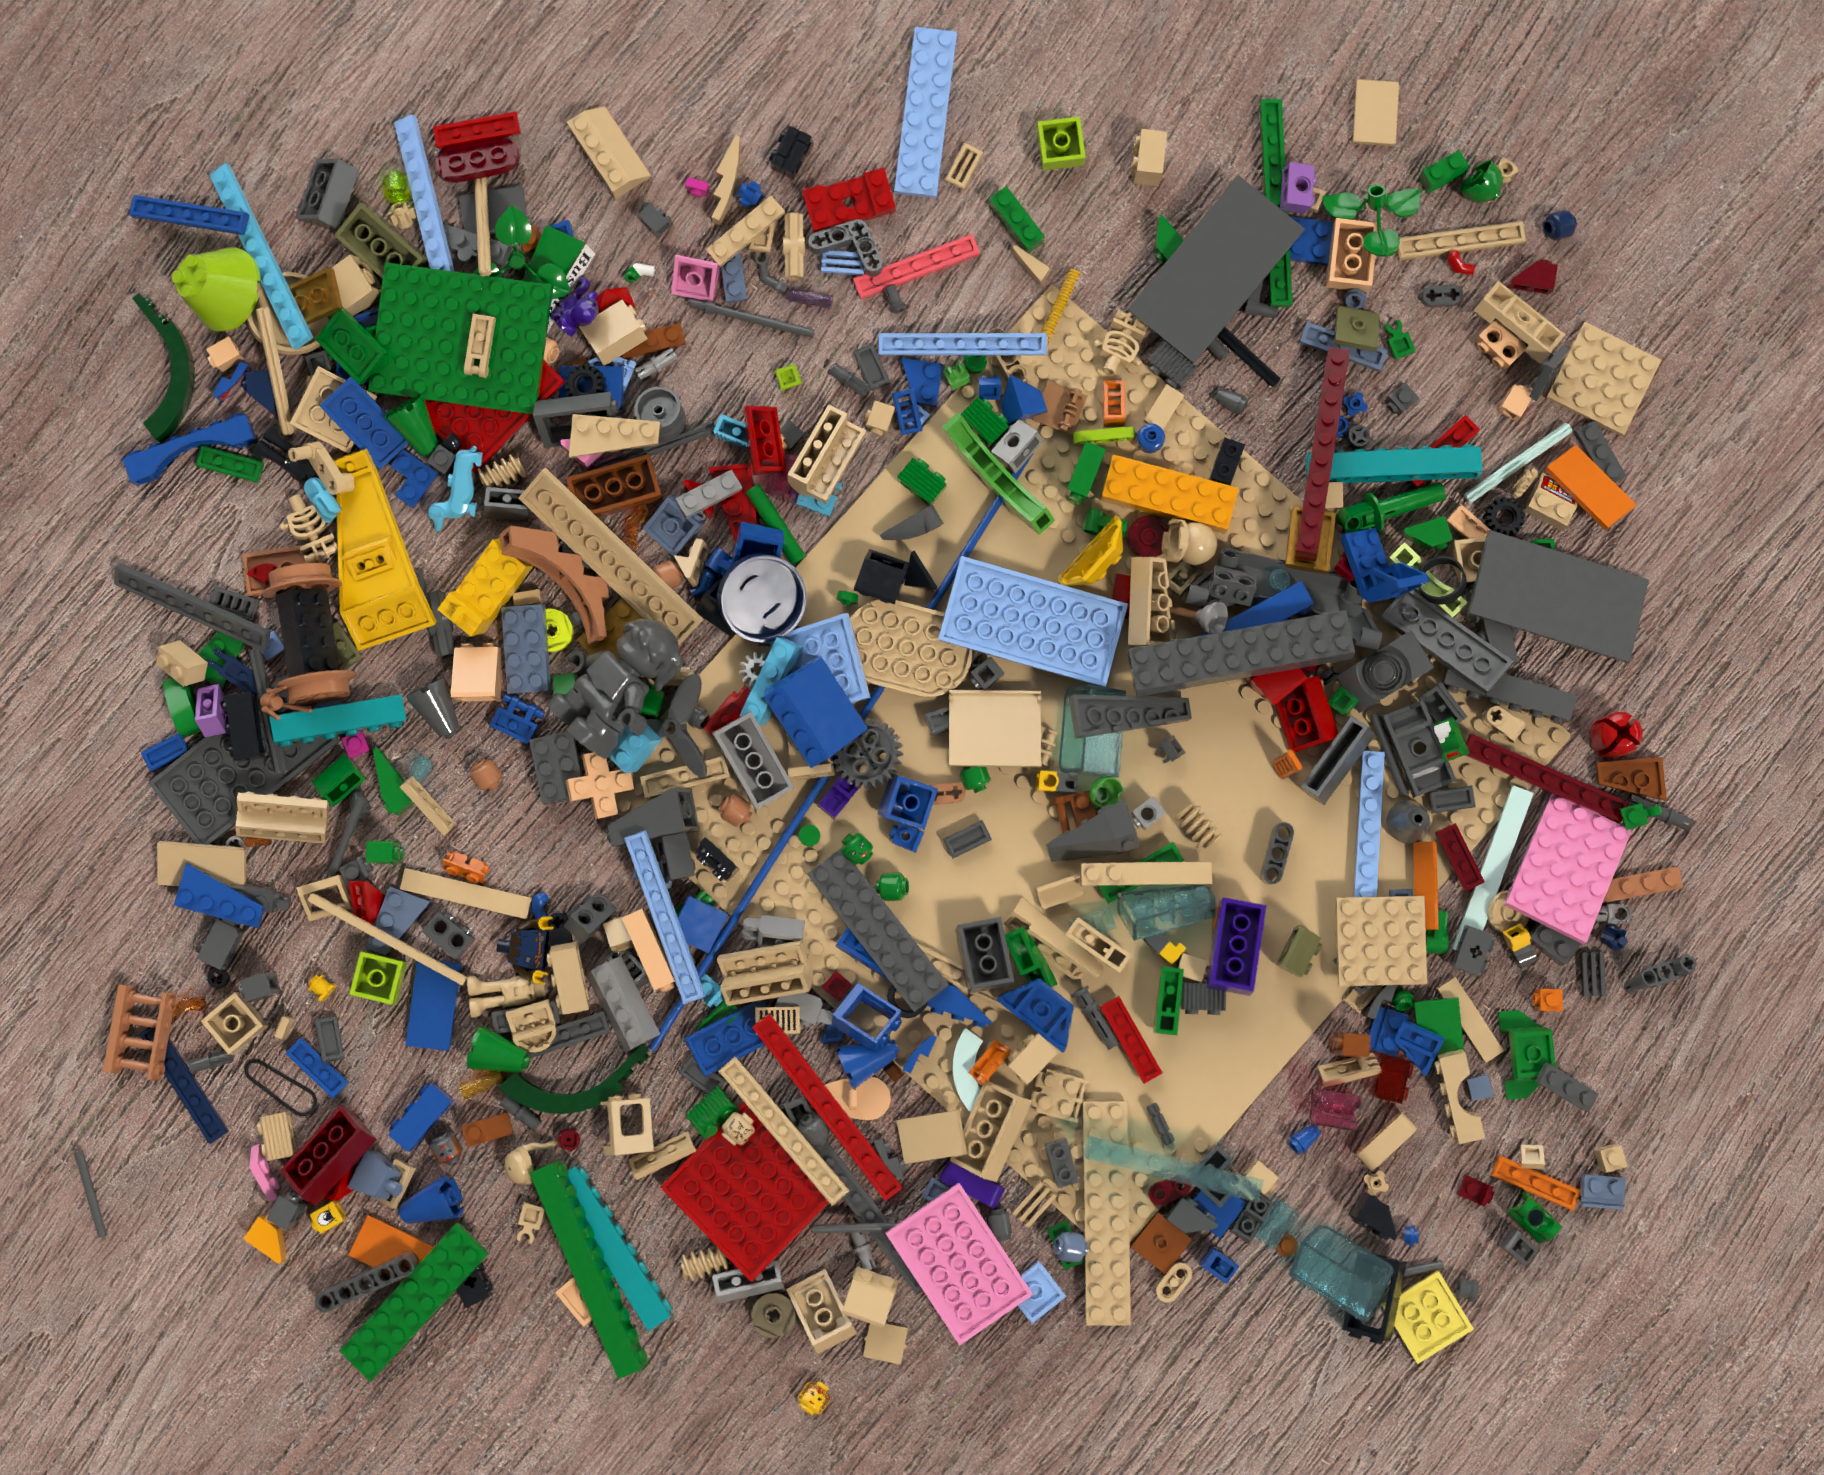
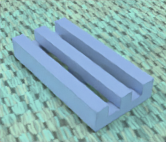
[821,251,864,275]

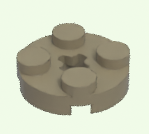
[751,1292,796,1338]

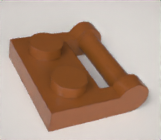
[1052,790,1096,834]

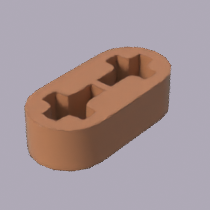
[929,783,965,805]

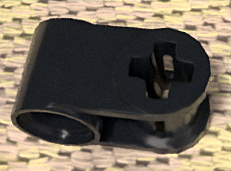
[548,911,573,949]

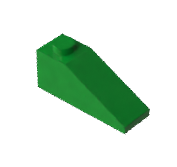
[373,747,415,816]
[1153,967,1184,1035]

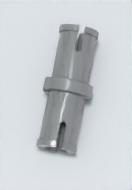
[634,348,678,381]
[850,1232,876,1270]

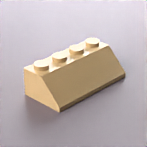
[567,106,651,199]
[950,1081,1032,1182]

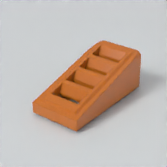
[1103,380,1126,426]
[1272,750,1302,779]

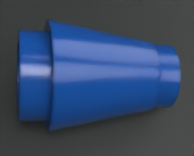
[1288,1124,1321,1155]

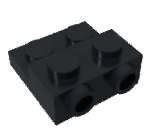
[695,837,740,882]

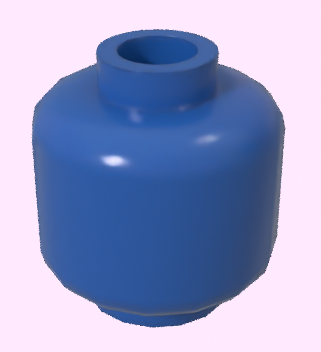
[1136,423,1165,454]

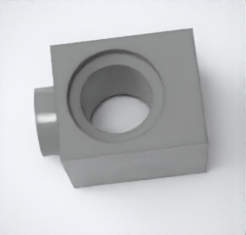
[1131,796,1166,830]

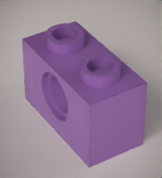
[1280,162,1316,214]
[195,684,227,737]

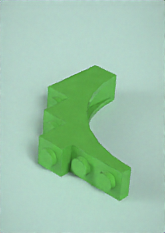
[942,412,1055,535]

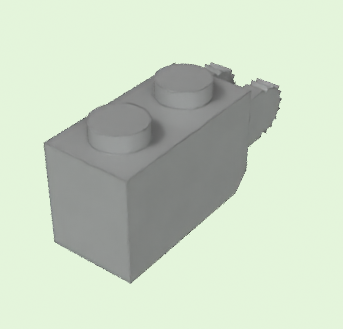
[742,915,805,948]
[775,992,833,1027]

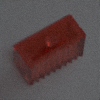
[1373,1054,1413,1104]

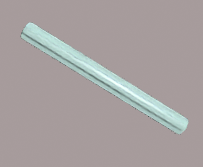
[1464,423,1572,503]

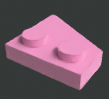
[249,1144,280,1202]

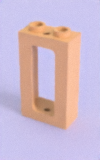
[622,909,676,993]

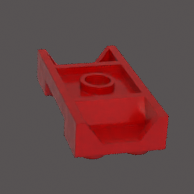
[802,167,896,233]

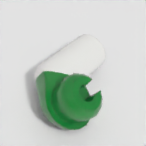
[624,263,655,283]

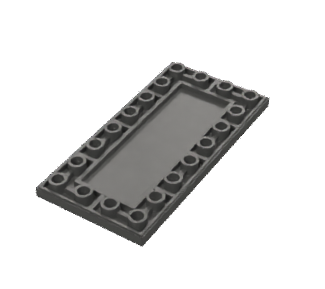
[1128,175,1305,364]
[1467,530,1649,663]

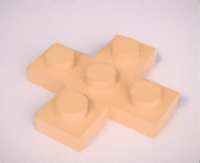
[566,752,634,819]

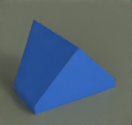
[1001,375,1048,426]

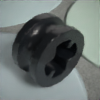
[1319,666,1339,686]
[207,969,230,988]

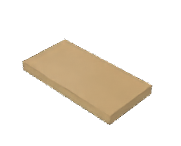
[157,841,246,887]

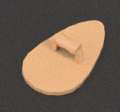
[825,1077,891,1120]

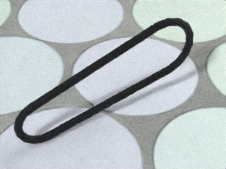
[245,1060,317,1116]

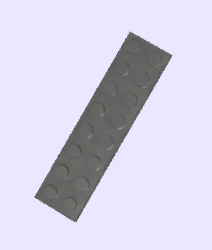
[807,848,949,1013]

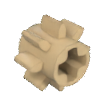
[388,202,416,229]

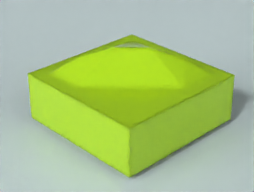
[775,363,803,391]

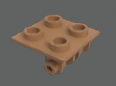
[1033,381,1088,436]

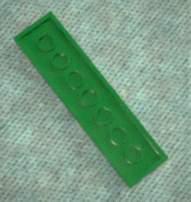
[340,1222,490,1382]

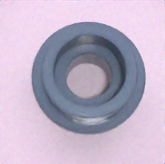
[1345,288,1366,309]

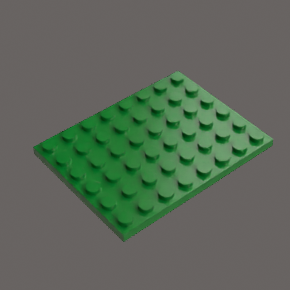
[368,262,553,415]

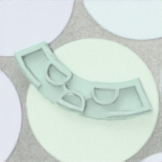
[952,1028,983,1112]

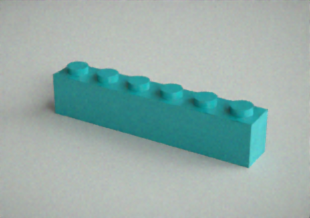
[269,694,406,747]

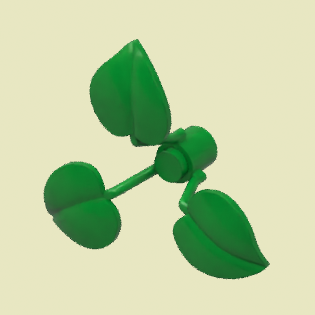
[1323,184,1421,257]
[473,205,570,299]

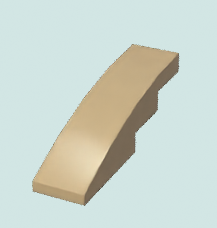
[712,135,741,227]

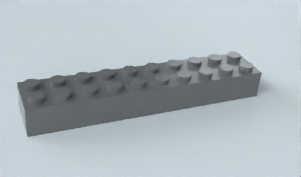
[1128,610,1355,697]

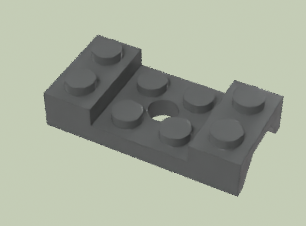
[1380,700,1457,798]

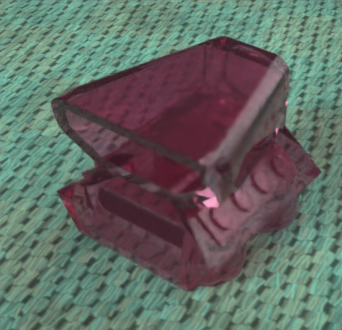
[1309,1088,1361,1132]

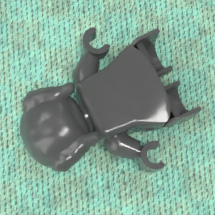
[547,618,684,759]

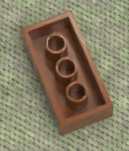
[566,454,663,518]

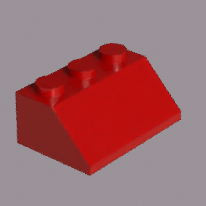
[1275,676,1339,753]

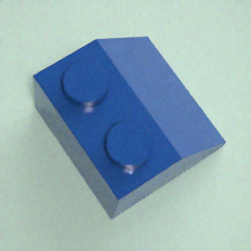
[877,773,938,830]

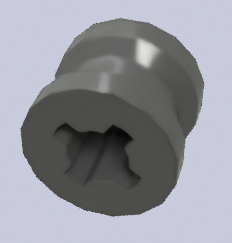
[1346,425,1370,449]
[1455,1276,1479,1302]

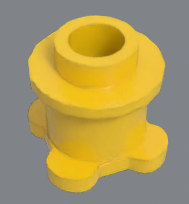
[308,975,337,1002]

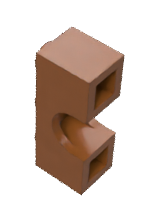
[1329,1032,1371,1057]

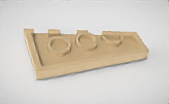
[569,414,660,459]

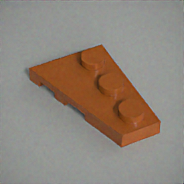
[1595,757,1667,801]

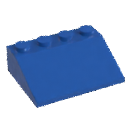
[763,656,868,768]

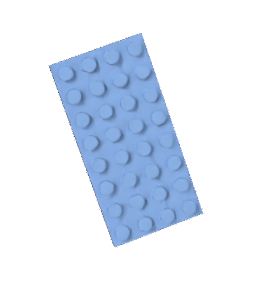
[938,556,1128,688]

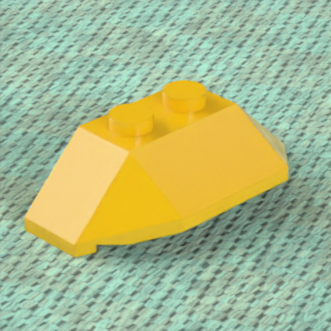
[1058,514,1123,586]

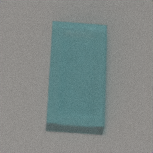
[1255,1199,1298,1249]

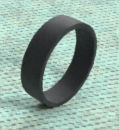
[1418,556,1467,605]

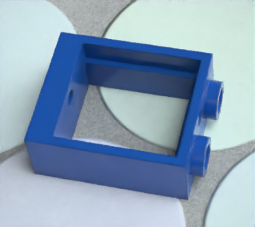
[832,983,902,1053]

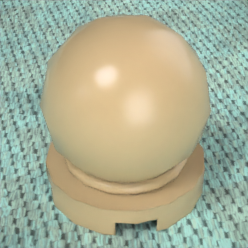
[1162,519,1218,565]

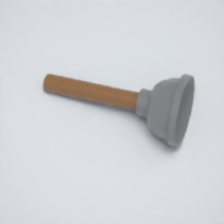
[1169,602,1228,635]

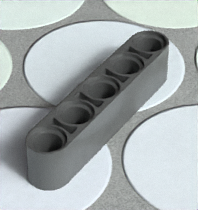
[315,1252,419,1312]

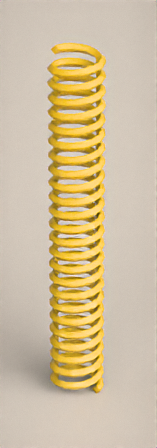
[1041,268,1081,348]

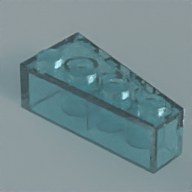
[1117,884,1216,941]

